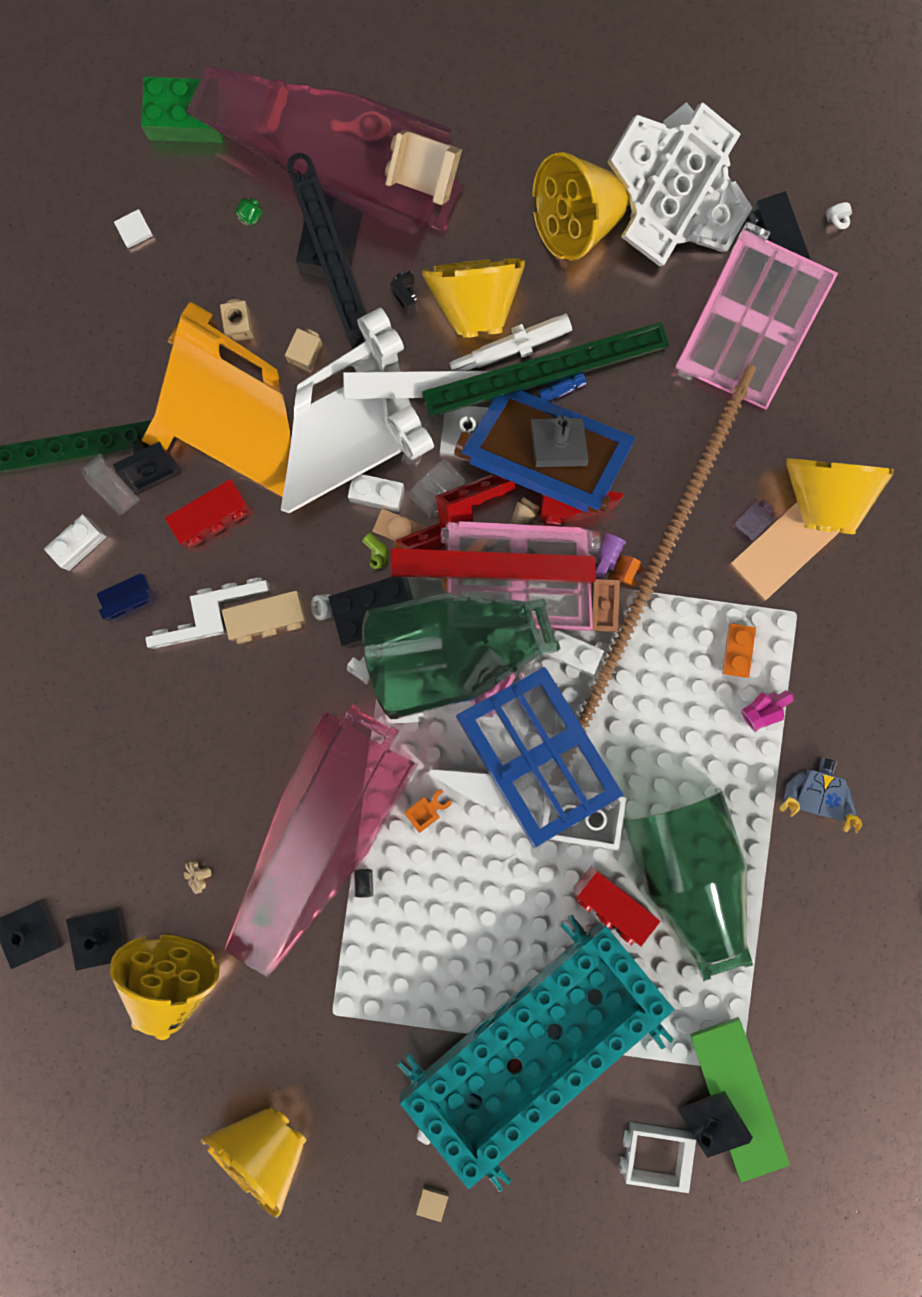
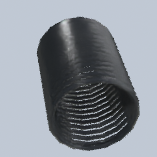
[354,869,374,898]

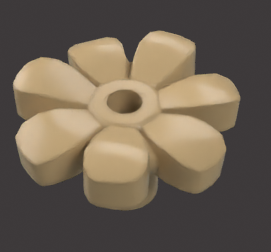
[183,861,211,894]

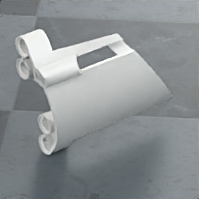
[281,307,434,513]

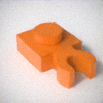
[404,789,452,833]

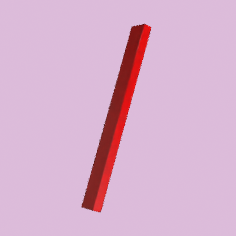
[390,548,596,583]

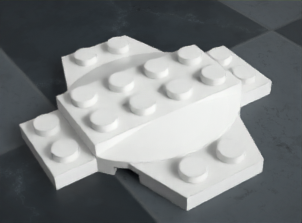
[607,102,753,266]

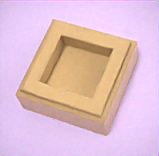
[416,1186,448,1222]

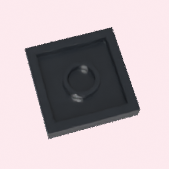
[113,439,181,494]
[0,899,62,969]
[66,907,126,971]
[679,1091,753,1158]

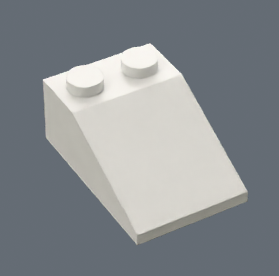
[429,767,507,812]

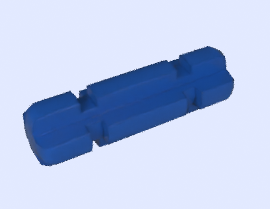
[538,373,587,402]

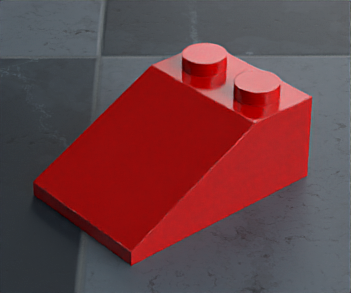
[538,491,623,526]

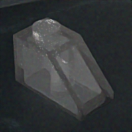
[80,454,140,516]

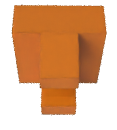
[608,555,644,587]

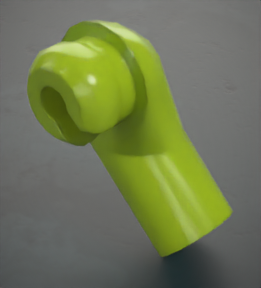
[362,532,387,569]

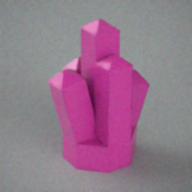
[741,690,794,732]

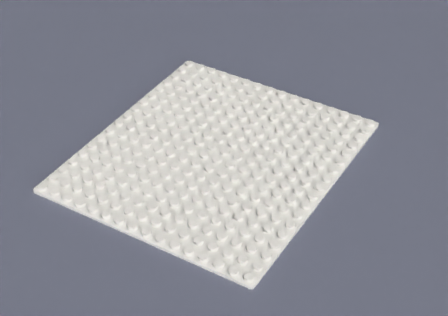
[333,577,797,1066]

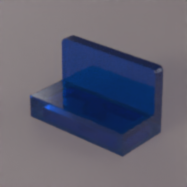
[97,573,155,621]

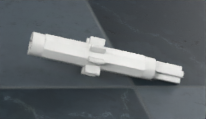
[449,313,572,371]

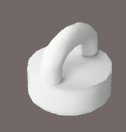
[825,202,852,229]
[311,594,333,620]

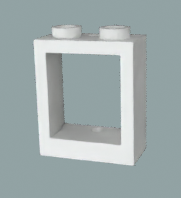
[619,1122,696,1193]

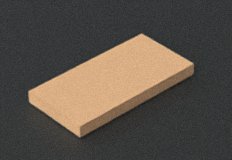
[729,502,839,601]

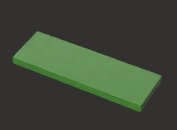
[689,1017,790,1183]

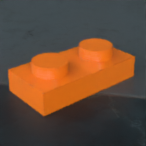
[722,624,756,678]

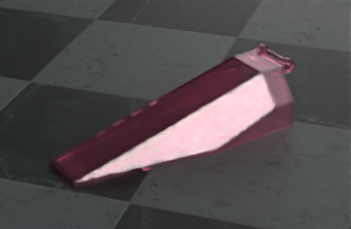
[186,66,464,235]
[224,704,419,978]

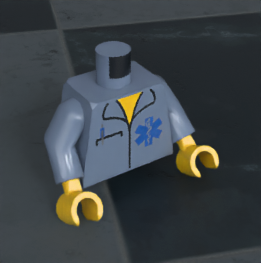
[779,757,862,833]

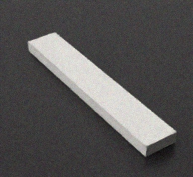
[343,371,490,399]

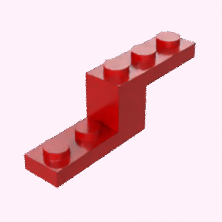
[394,474,516,550]

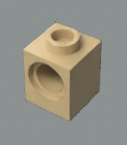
[220,299,254,341]
[285,328,323,373]

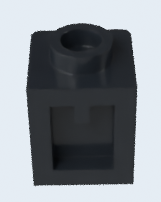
[390,270,417,316]

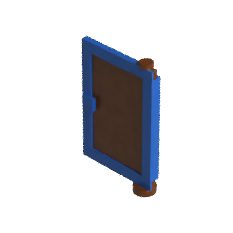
[454,391,636,514]

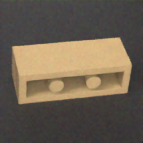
[222,591,307,644]

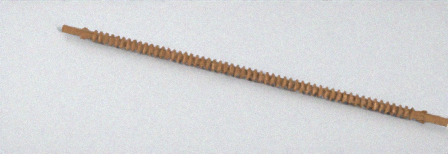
[540,364,757,802]

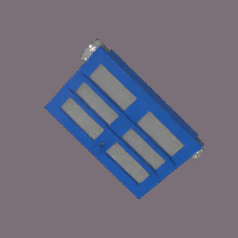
[456,661,624,848]

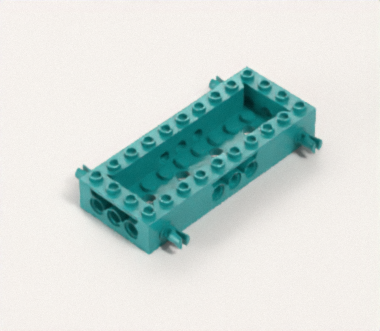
[397,914,675,1192]

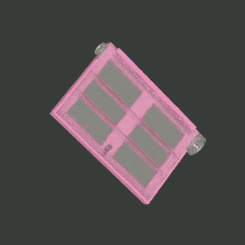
[675,222,838,410]
[441,521,601,631]

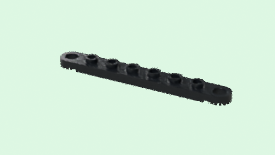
[287,153,367,349]

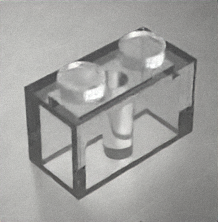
[407,458,465,519]

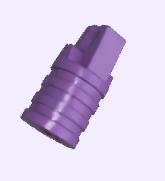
[595,533,626,579]

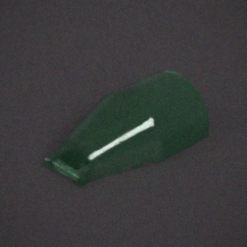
[362,593,561,720]
[623,788,753,982]

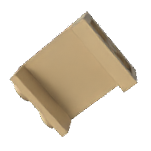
[385,129,462,205]

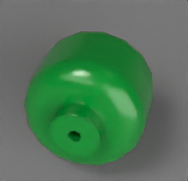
[235,197,263,224]

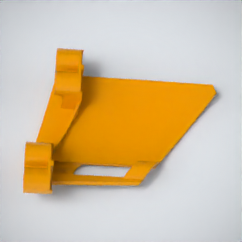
[142,301,291,497]

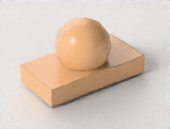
[372,508,427,542]

